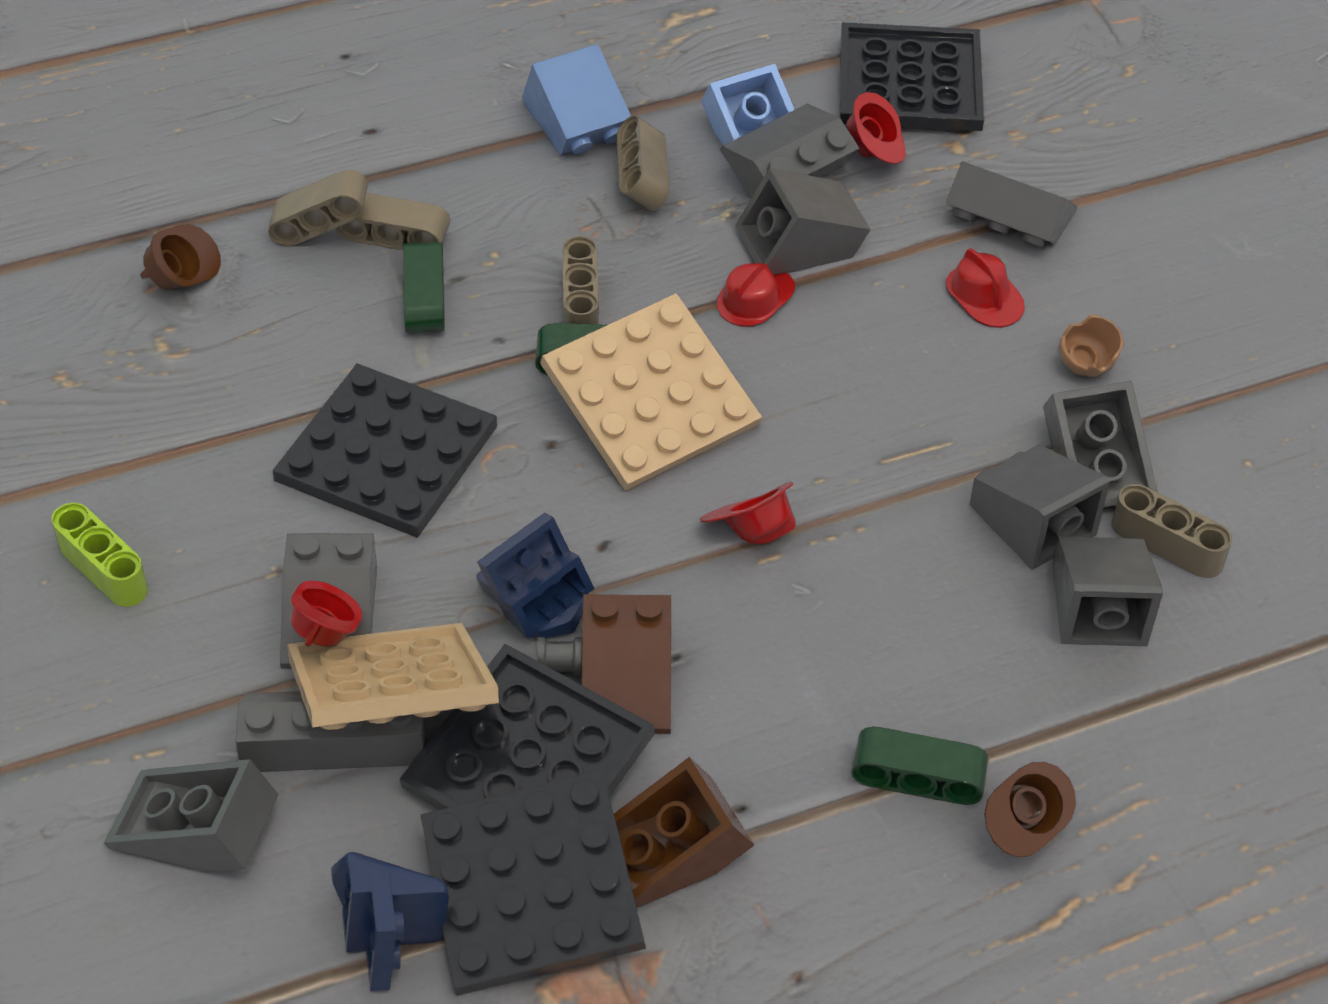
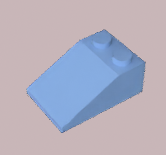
[701,64,795,145]

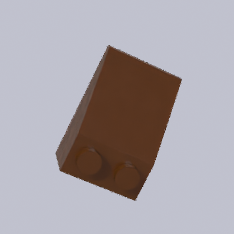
[582,594,671,734]
[614,757,754,908]

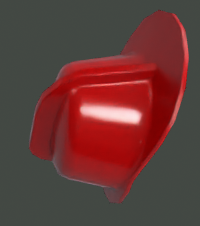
[846,92,906,164]
[946,248,1025,328]
[717,262,795,327]
[700,481,796,544]
[290,580,362,647]

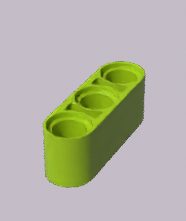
[51,502,148,607]

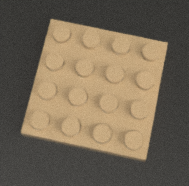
[540,293,762,491]
[287,623,499,730]

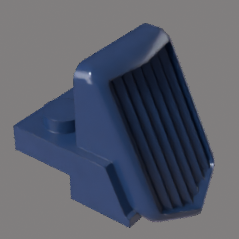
[476,512,595,639]
[331,852,449,991]

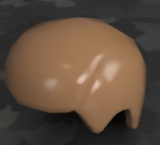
[1058,315,1124,377]

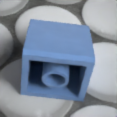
[522,44,631,155]

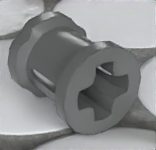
[537,637,582,677]

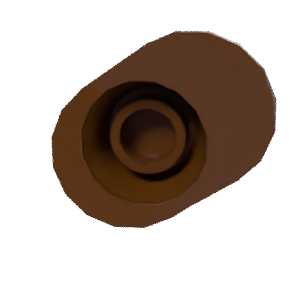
[140,224,221,290]
[984,762,1076,857]

